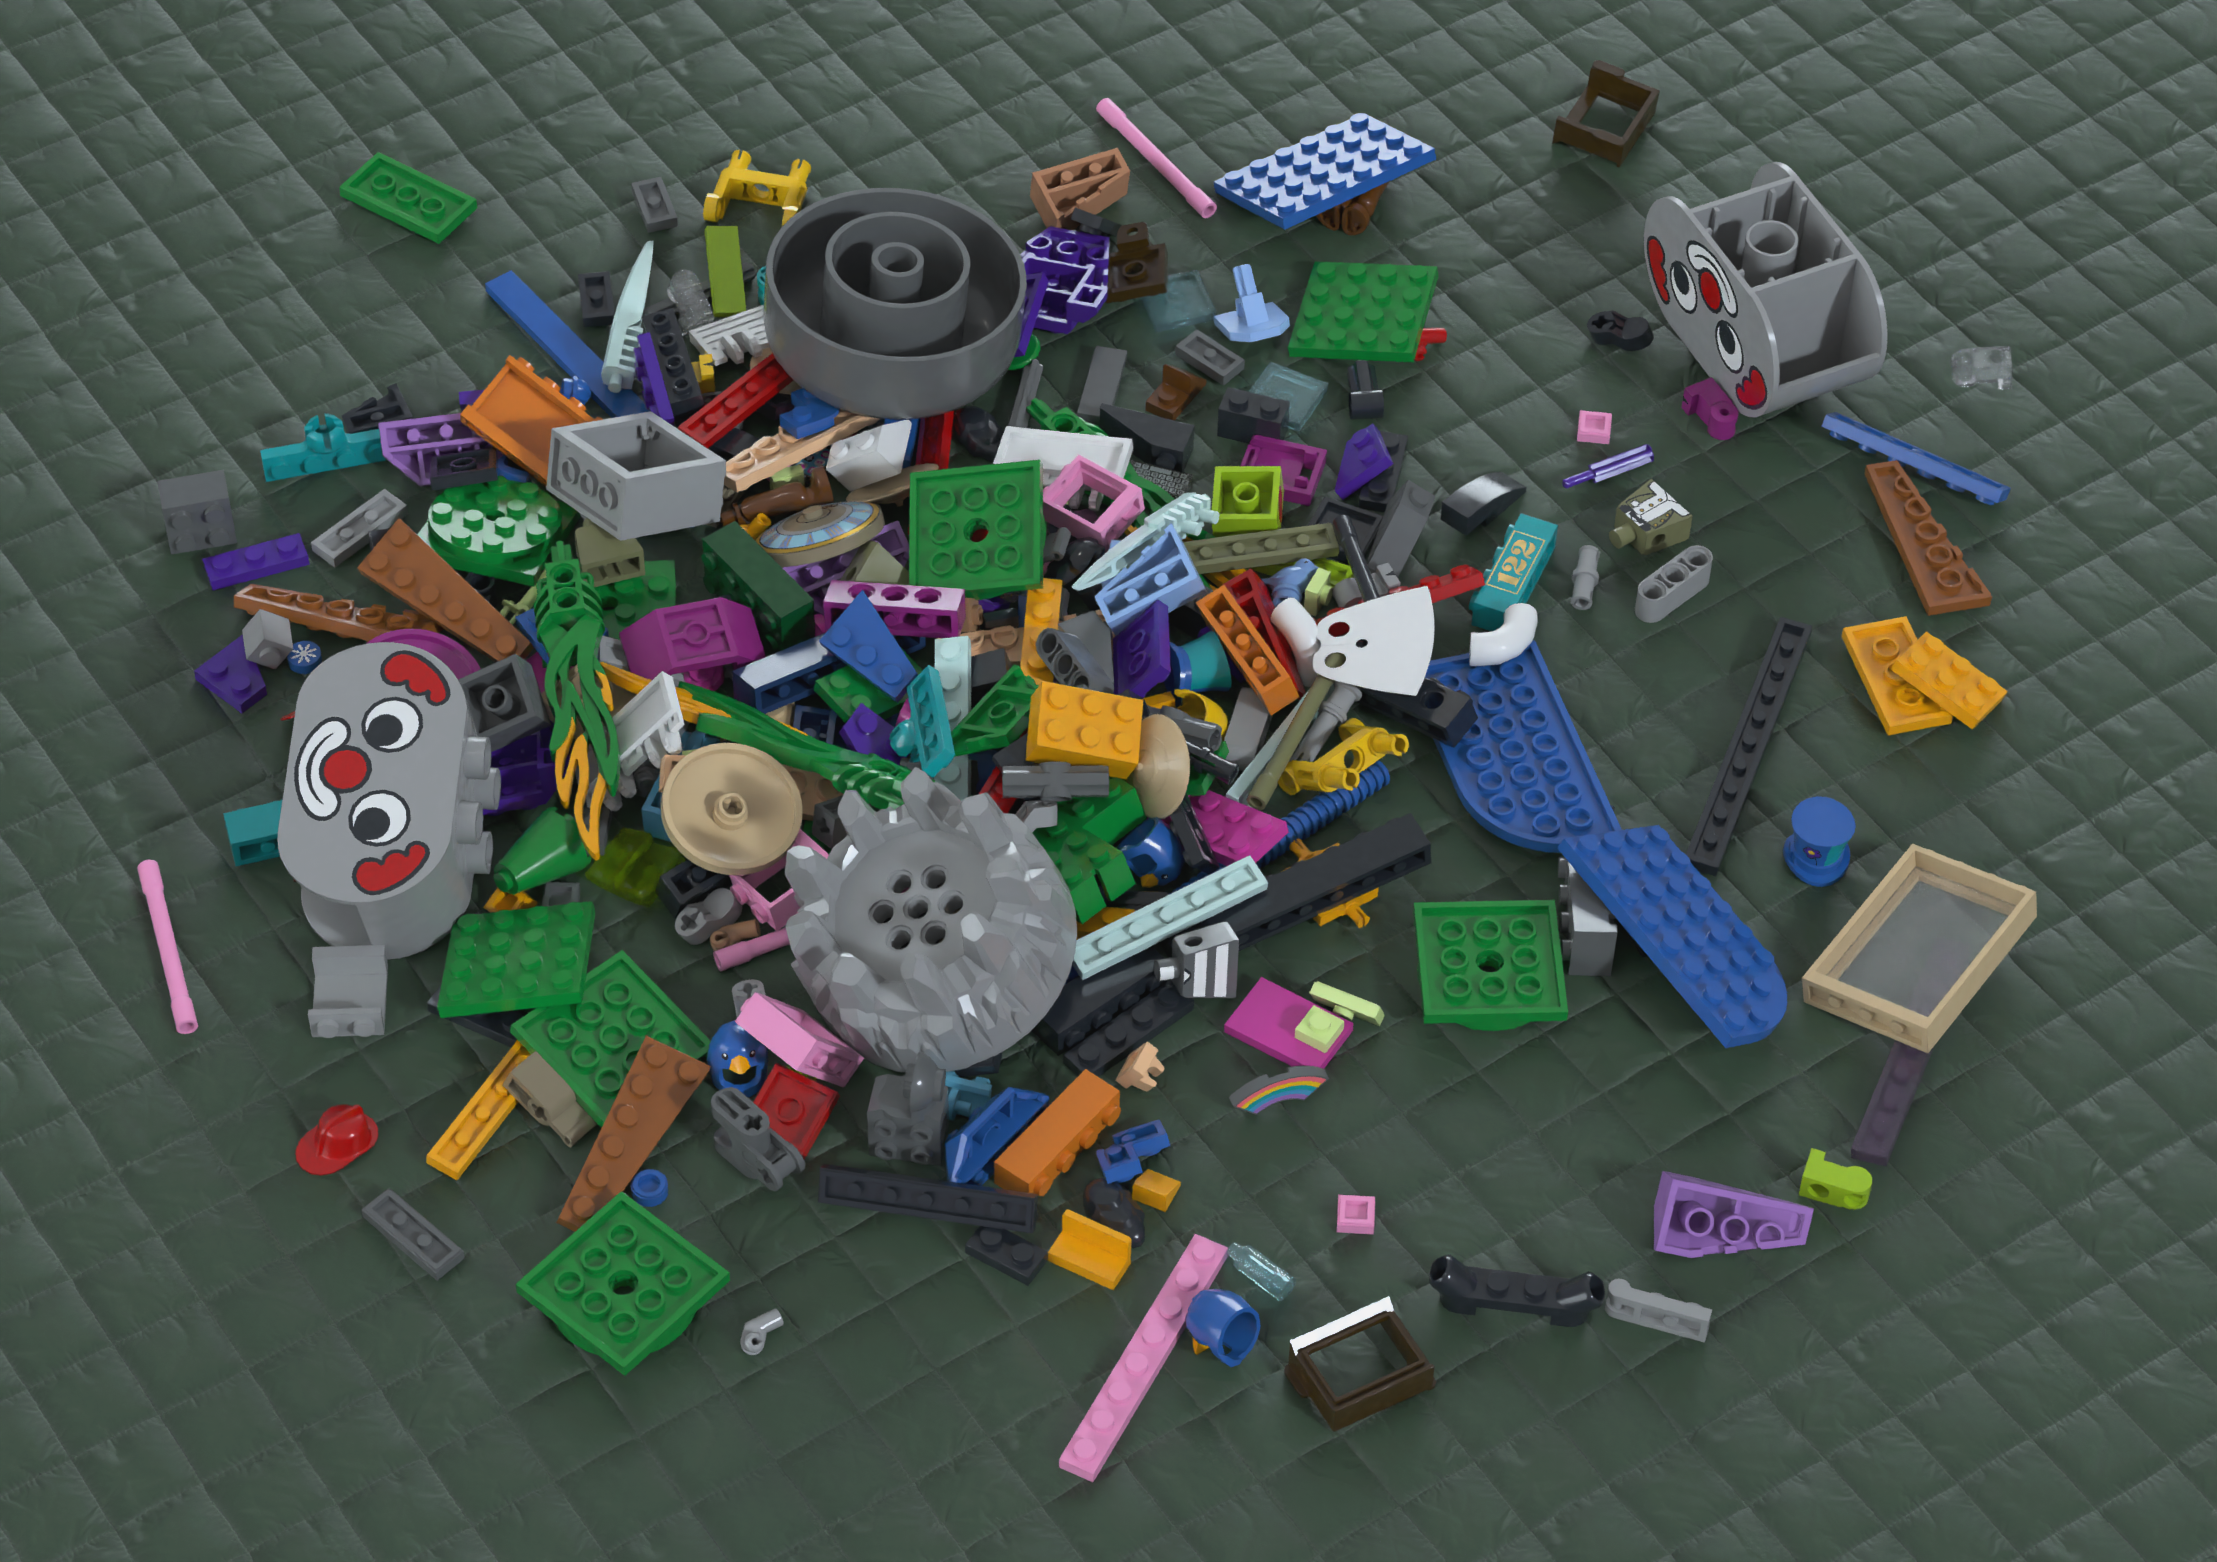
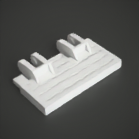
[689,305,770,366]
[993,426,1133,511]
[575,671,685,811]

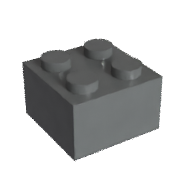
[157,470,237,555]
[458,654,551,752]

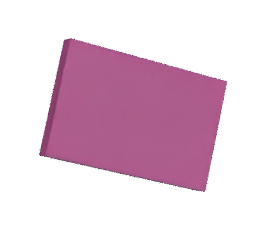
[1224,977,1354,1069]

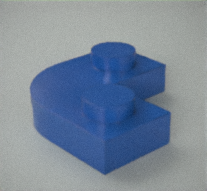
[780,388,840,439]
[1096,1119,1170,1184]

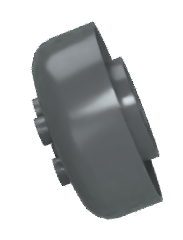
[763,188,1027,420]

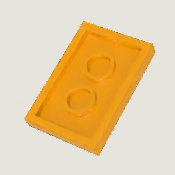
[1891,631,2008,730]

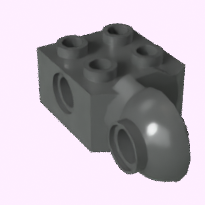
[867,1051,949,1166]

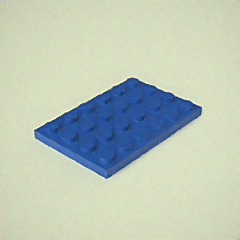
[1214,113,1436,230]

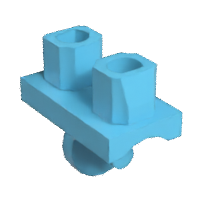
[945,1071,992,1120]

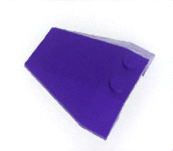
[483,720,572,816]

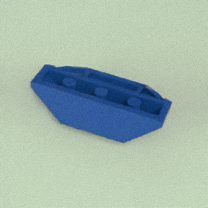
[944,1087,1049,1186]

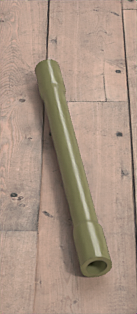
[1246,652,1346,810]

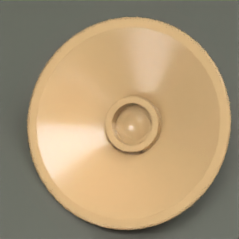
[846,463,939,507]
[1126,714,1190,819]

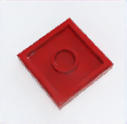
[753,1063,840,1159]

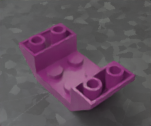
[619,597,766,680]

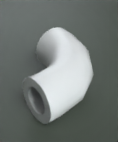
[1271,598,1321,687]
[1469,603,1538,666]

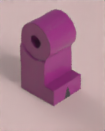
[1681,377,1738,440]

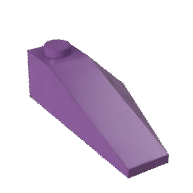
[1654,1171,1814,1258]

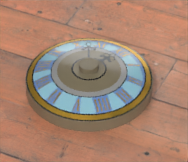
[755,501,885,567]

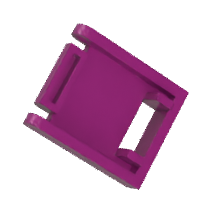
[1240,435,1327,506]

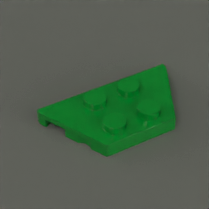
[951,664,1039,757]

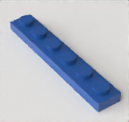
[1821,412,2011,505]

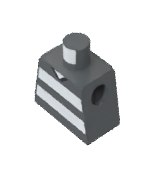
[1154,922,1239,998]

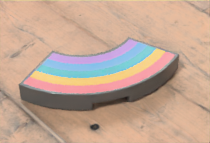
[1229,1066,1329,1115]

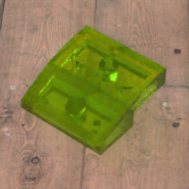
[585,827,687,907]

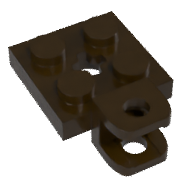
[1105,222,1168,304]

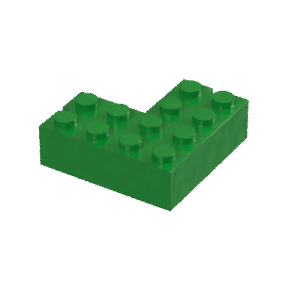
[1032,776,1147,924]

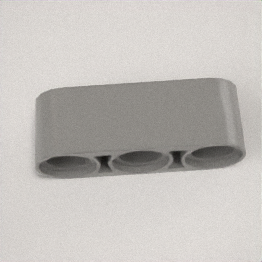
[1635,545,1713,623]
[1224,687,1273,771]

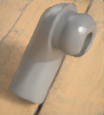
[740,1308,784,1355]

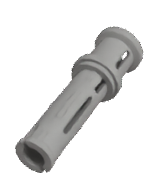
[1289,681,1362,762]

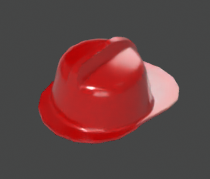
[296,1104,379,1176]

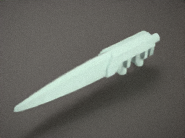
[601,241,654,393]
[1072,492,1220,591]

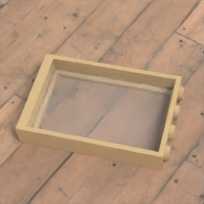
[1802,844,2037,1053]

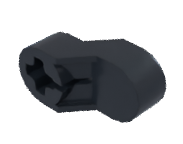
[1587,310,1654,351]

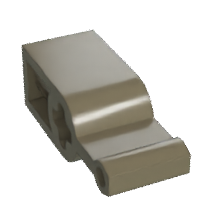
[502,1051,597,1148]

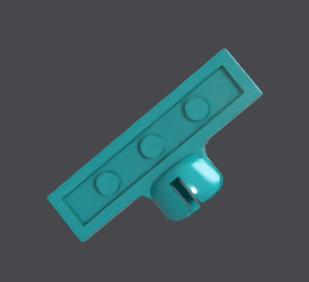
[260,414,387,482]
[889,665,955,778]

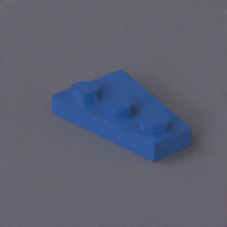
[819,590,918,703]

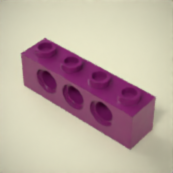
[823,580,966,638]

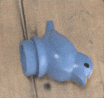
[1261,558,1319,607]

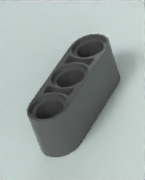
[1036,628,1114,694]

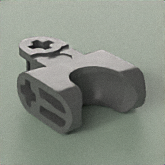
[711,1087,806,1191]

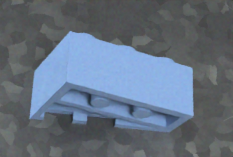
[1094,523,1208,636]

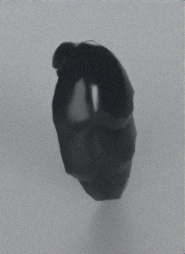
[953,405,1004,462]
[1043,537,1105,587]
[1083,1178,1145,1249]

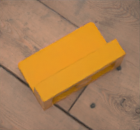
[1048,1209,1132,1290]

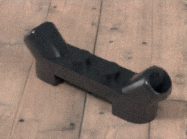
[1429,1254,1605,1327]

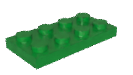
[339,152,477,244]

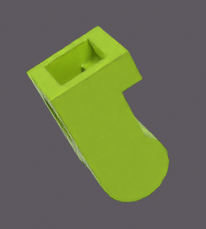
[1799,1148,1872,1210]

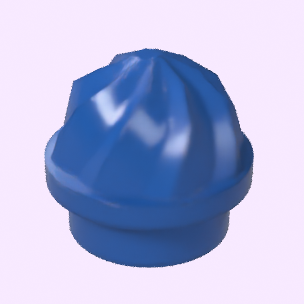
[560,376,591,405]

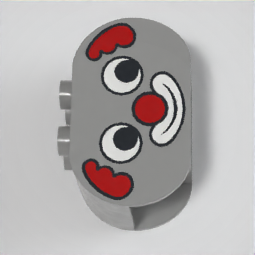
[1644,162,1887,417]
[277,642,501,960]

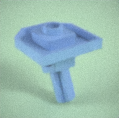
[1213,264,1290,342]

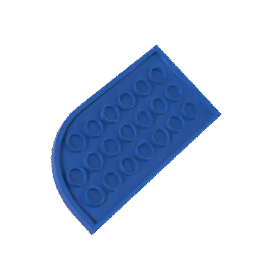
[1425,640,1622,853]
[1557,825,1787,1048]

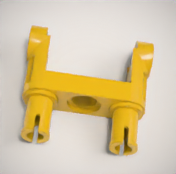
[703,150,811,226]
[1278,718,1409,795]

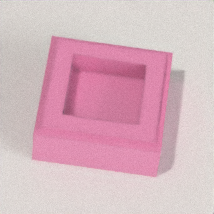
[1577,410,1612,444]
[1337,1195,1375,1234]

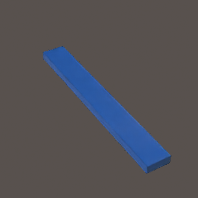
[485,270,650,418]

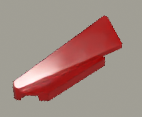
[1222,569,1306,700]

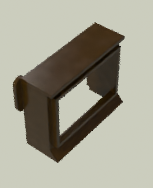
[1552,60,1660,167]
[1284,1296,1436,1432]

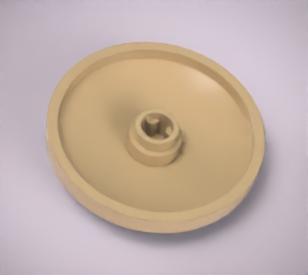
[661,743,803,875]

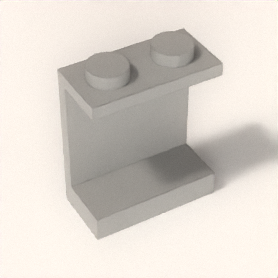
[308,945,388,1038]

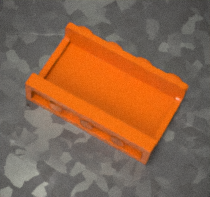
[460,355,603,487]

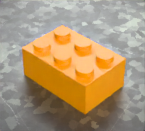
[1025,681,1143,779]

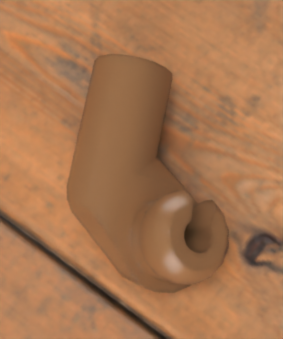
[710,919,761,951]

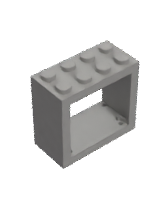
[546,411,726,541]

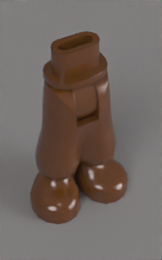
[1316,181,1390,235]
[720,465,834,527]

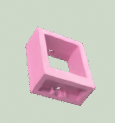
[1043,455,1145,552]
[729,829,829,931]

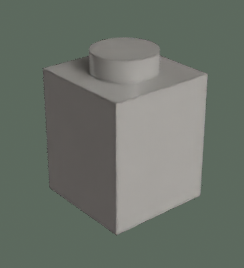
[242,609,293,669]

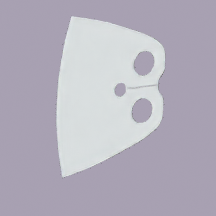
[1313,586,1435,696]

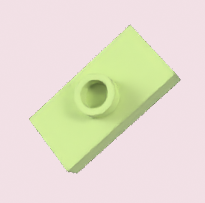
[1310,981,1385,1026]

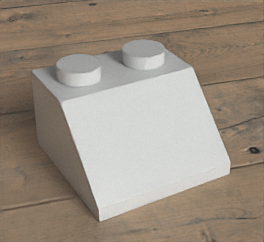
[826,419,912,491]

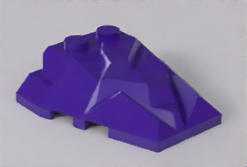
[1020,226,1109,334]

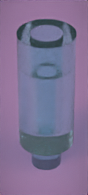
[1227,1242,1296,1301]

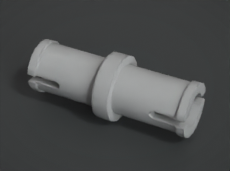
[1571,545,1600,610]

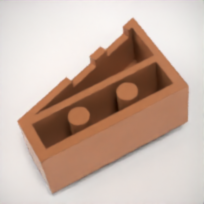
[1030,148,1130,230]

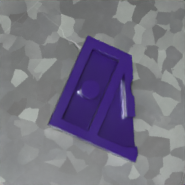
[1335,423,1393,500]
[194,634,267,714]
[839,703,910,765]

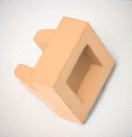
[1115,1042,1165,1092]

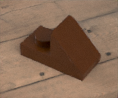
[1145,364,1206,421]

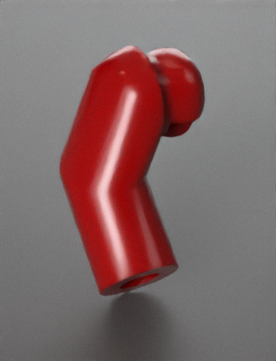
[1414,327,1447,361]

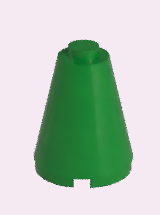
[493,807,592,895]

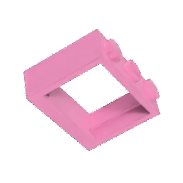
[735,992,864,1087]

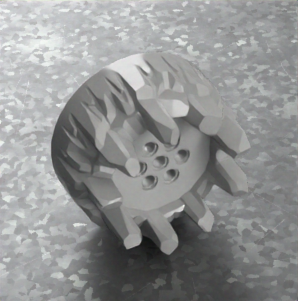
[785,767,1077,1073]

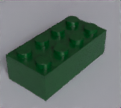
[701,521,815,654]

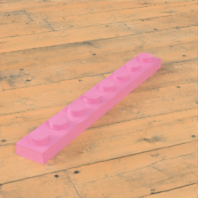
[1059,1234,1228,1482]

